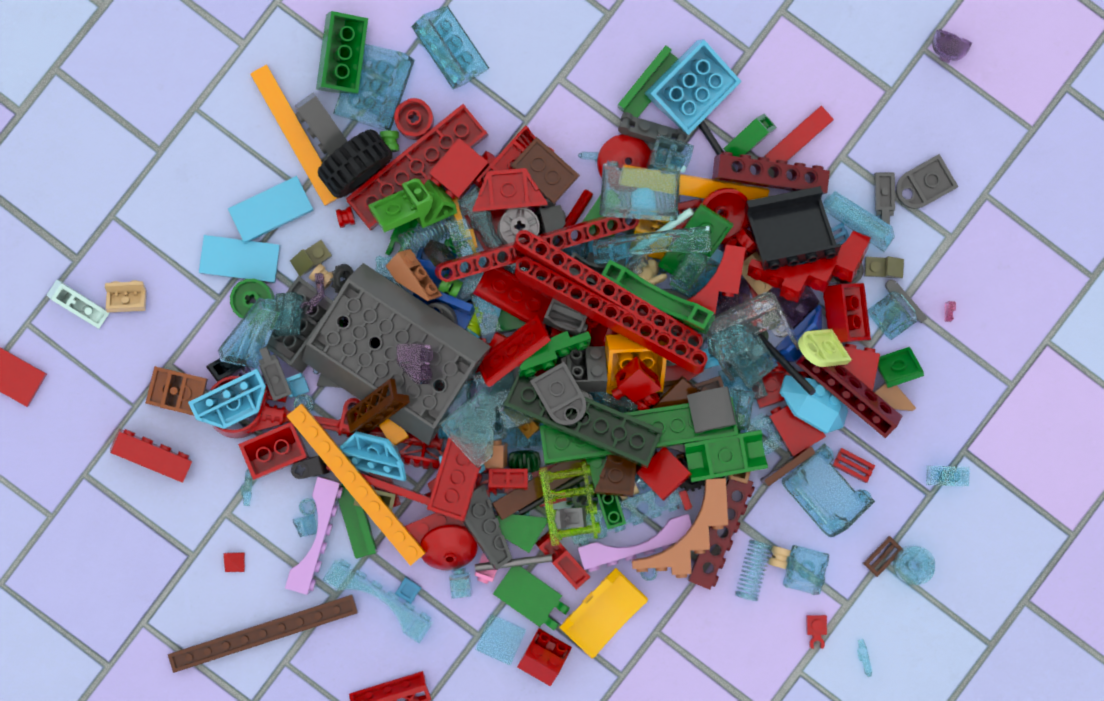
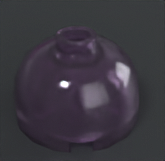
[932,29,972,63]

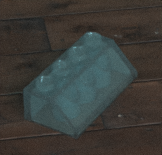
[411,5,489,90]

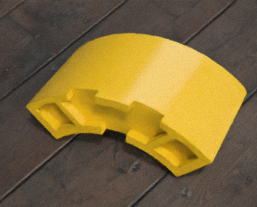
[559,568,648,658]

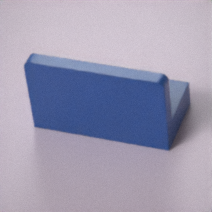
[434,291,475,330]

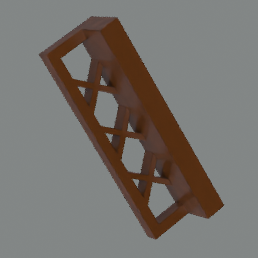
[347,379,410,434]

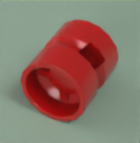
[724,227,756,260]

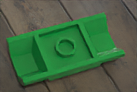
[684,430,768,482]

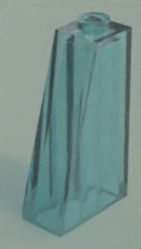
[824,191,895,252]
[218,298,280,369]

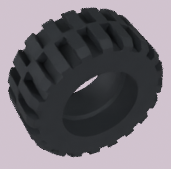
[318,129,392,198]

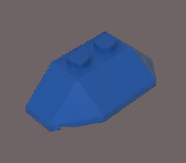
[764,305,822,362]

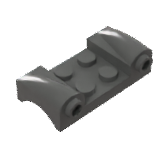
[543,252,606,336]

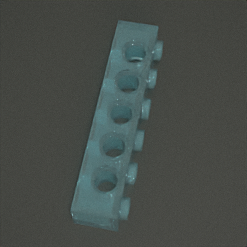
[568,489,683,547]

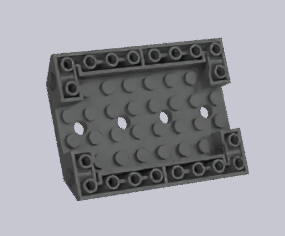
[302,263,491,445]

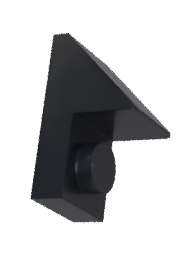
[206,350,247,382]

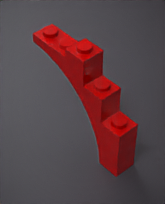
[747,230,871,303]
[637,244,746,336]

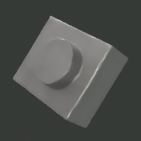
[555,507,587,530]

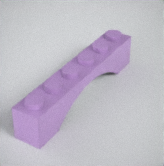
[285,476,344,595]
[578,514,692,572]

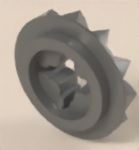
[331,264,353,293]

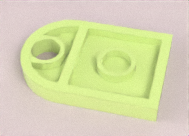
[798,329,852,367]

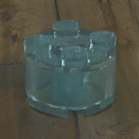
[892,545,935,585]

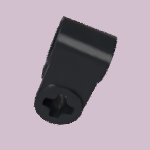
[291,455,330,479]

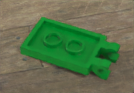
[493,566,570,631]

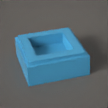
[395,577,422,604]

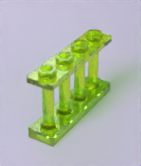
[539,461,601,546]

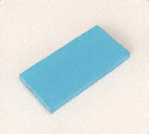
[228,176,314,243]
[199,235,280,283]

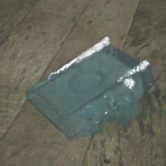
[868,291,917,340]
[783,545,830,595]

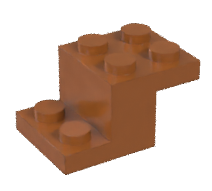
[145,366,208,416]

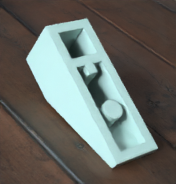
[47,279,109,329]

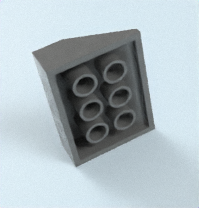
[254,276,343,373]

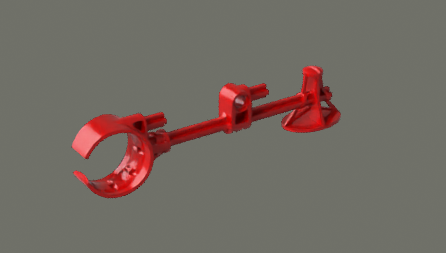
[210,376,443,470]

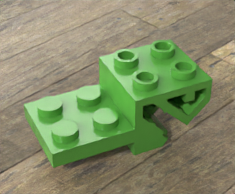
[368,178,457,233]

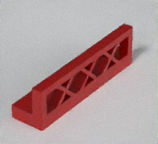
[349,671,432,701]

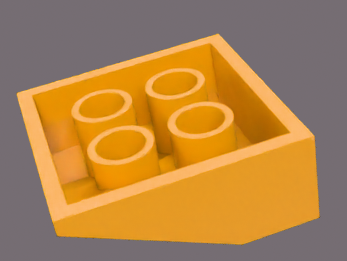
[605,333,667,395]

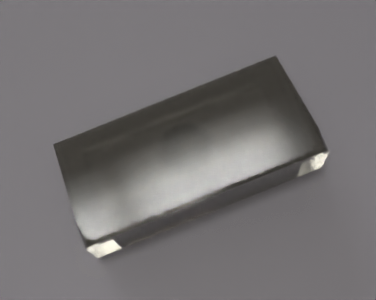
[423,240,461,271]

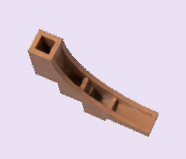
[632,477,728,578]

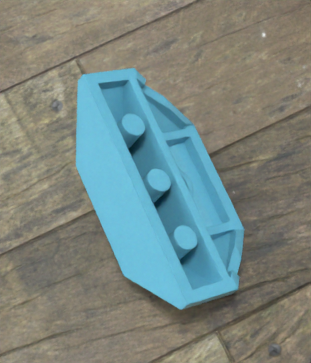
[188,368,266,429]
[779,375,848,434]
[339,431,406,481]

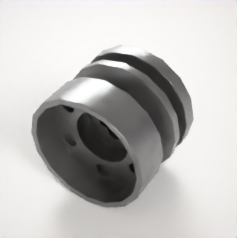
[497,208,540,245]

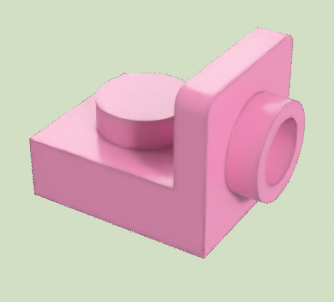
[475,553,497,584]

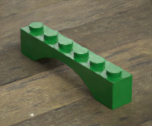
[601,260,715,335]

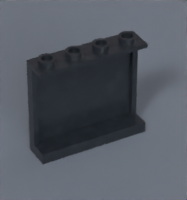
[744,186,841,270]

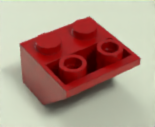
[517,628,572,686]

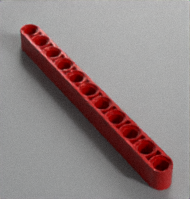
[435,210,639,282]
[514,230,703,349]
[515,257,708,374]

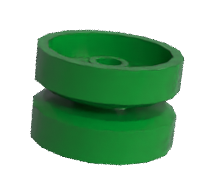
[230,279,275,322]

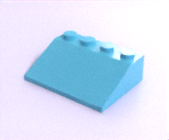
[644,40,742,135]

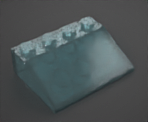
[333,44,415,131]

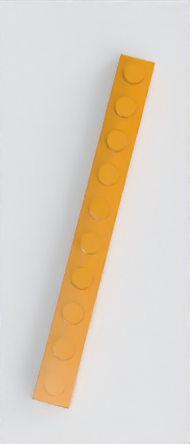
[287,403,426,566]

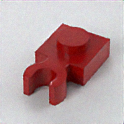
[806,615,827,649]

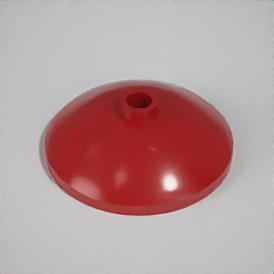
[597,134,654,192]
[702,188,749,244]
[420,525,478,571]

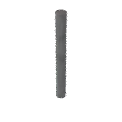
[475,554,553,572]

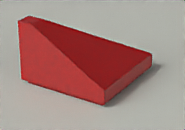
[223,552,245,572]

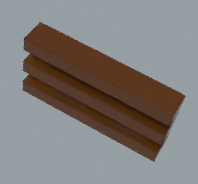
[862,536,904,577]

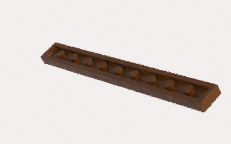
[168,594,358,673]

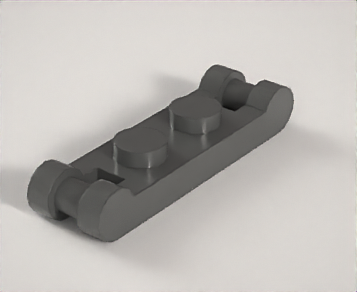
[618,112,687,150]

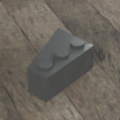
[295,93,348,155]

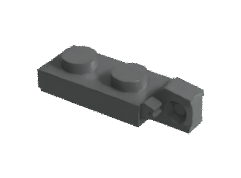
[874,172,895,226]
[259,346,292,401]

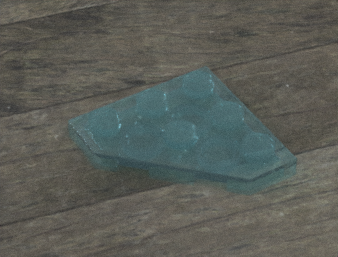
[439,388,497,468]

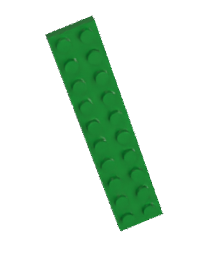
[539,397,739,465]

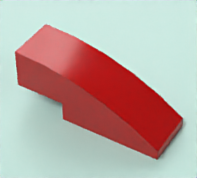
[536,530,590,590]

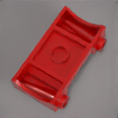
[474,125,554,189]

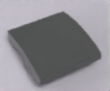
[687,386,736,433]

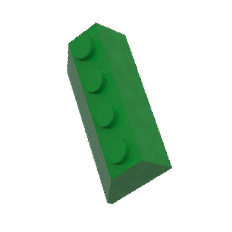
[316,11,368,94]

